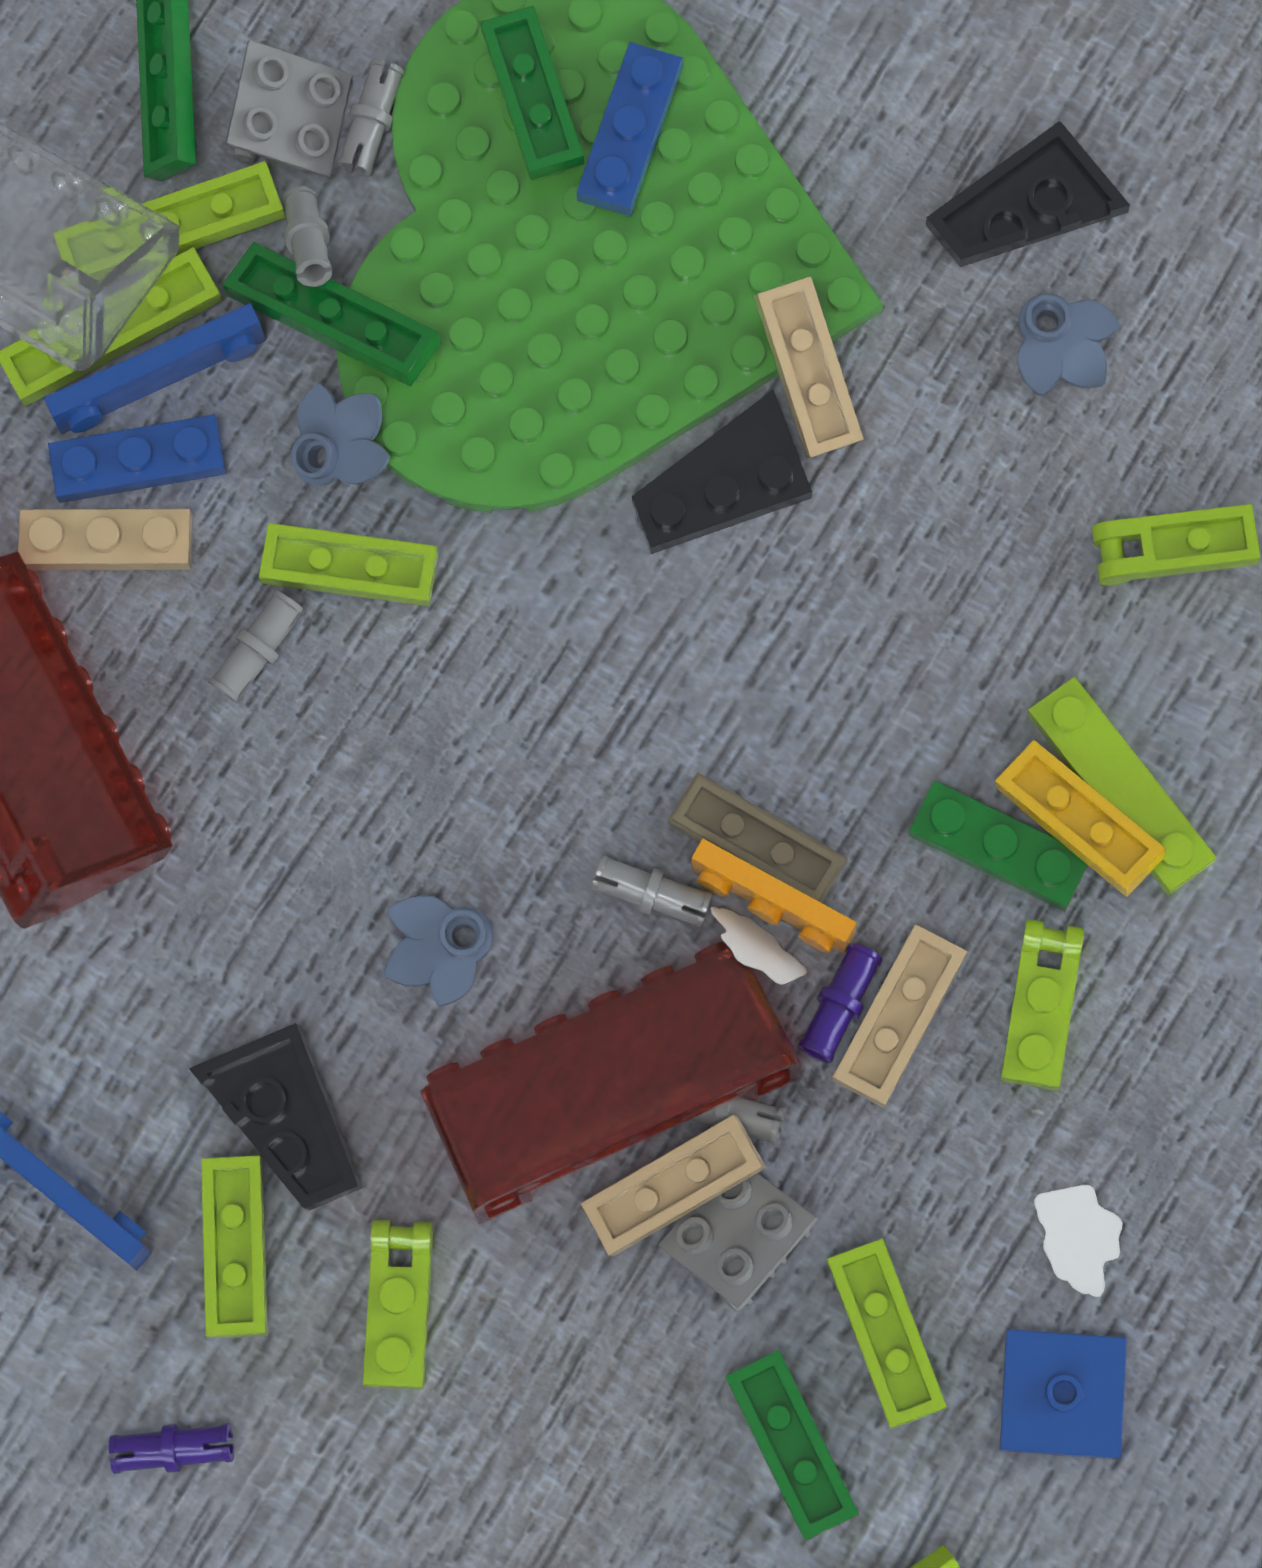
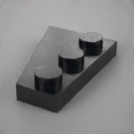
[926,121,1130,267]
[632,390,812,554]

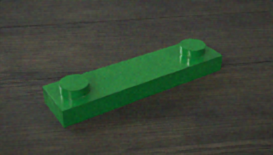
[136,0,197,182]
[222,241,442,387]

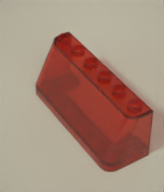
[0,551,173,929]
[420,941,801,1225]

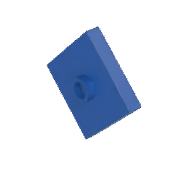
[999,1329,1127,1460]

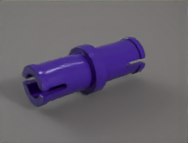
[797,943,883,1063]
[109,1423,234,1474]

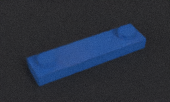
[44,303,266,435]
[0,1112,152,1271]

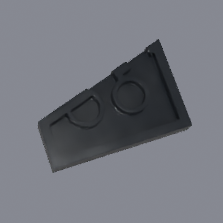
[189,1023,363,1211]

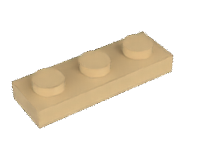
[753,276,864,458]
[18,509,193,571]
[832,924,967,1108]
[581,1115,766,1256]

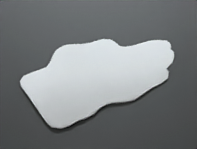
[710,907,808,985]
[1034,1185,1123,1297]

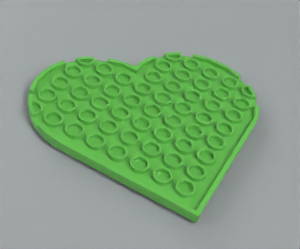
[337,0,883,513]

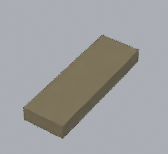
[668,772,848,904]

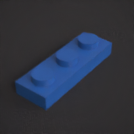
[576,42,683,217]
[48,414,226,503]

